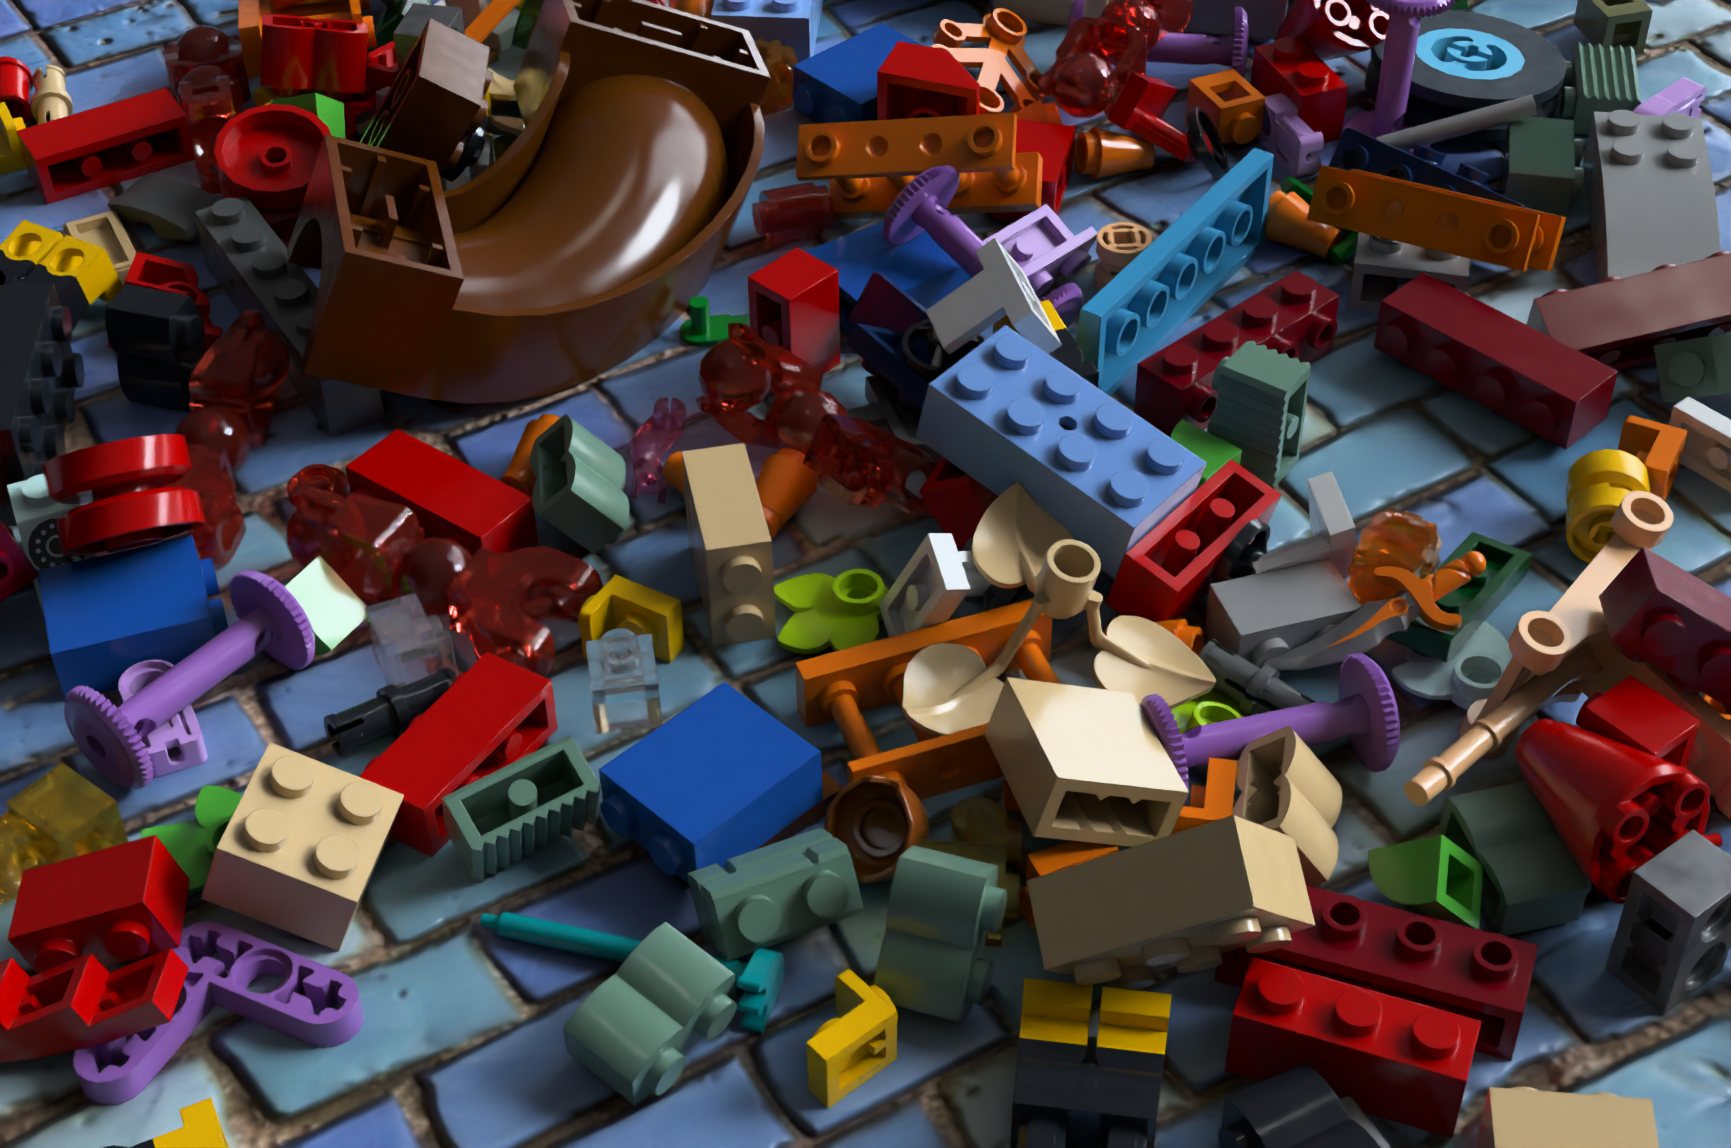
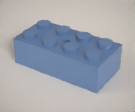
[915,325,1207,579]

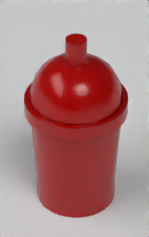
[0,56,33,124]

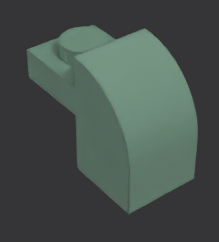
[1654,332,1731,403]

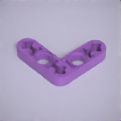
[73,921,363,1106]

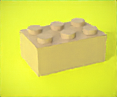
[1027,815,1315,990]

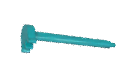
[480,912,785,1033]

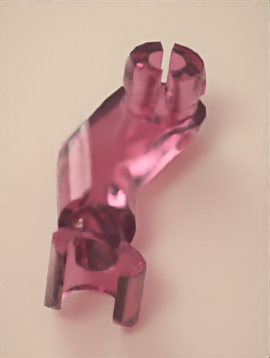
[629,397,686,504]

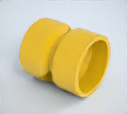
[1566,449,1650,564]

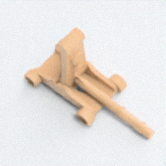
[1404,491,1731,819]

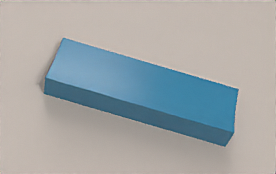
[1075,148,1274,396]

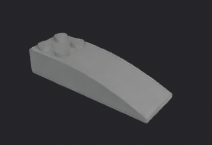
[1582,110,1721,282]

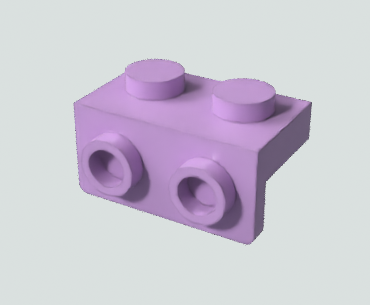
[983,204,1097,297]

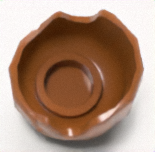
[824,775,930,884]

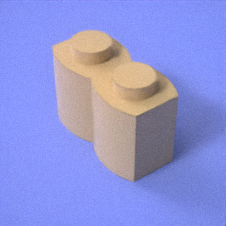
[1232,726,1342,887]

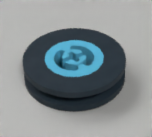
[1365,10,1566,141]

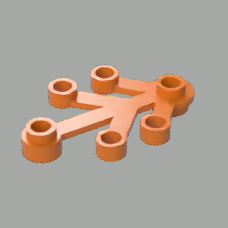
[932,8,1052,115]

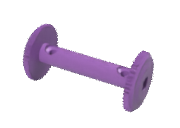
[1065,0,1249,87]
[1341,0,1456,151]
[883,165,1082,329]
[64,570,315,789]
[1139,653,1400,806]

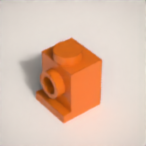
[1185,69,1266,144]

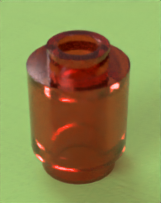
[752,182,835,244]

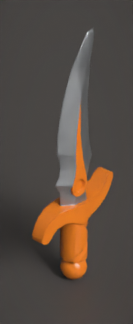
[1261,551,1486,670]

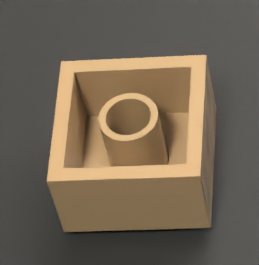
[201,742,404,951]

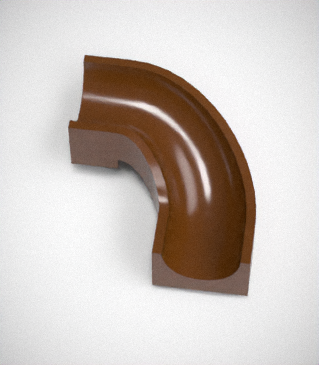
[287,0,771,404]

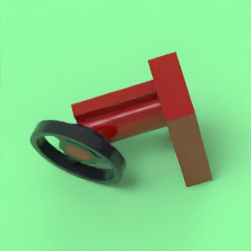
[1107,72,1229,179]

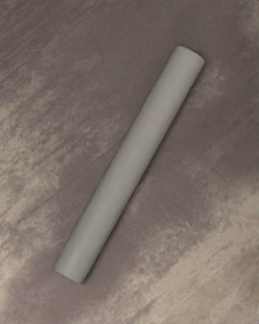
[1376,94,1537,150]

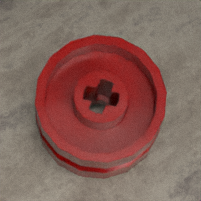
[214,104,332,242]
[42,434,206,557]

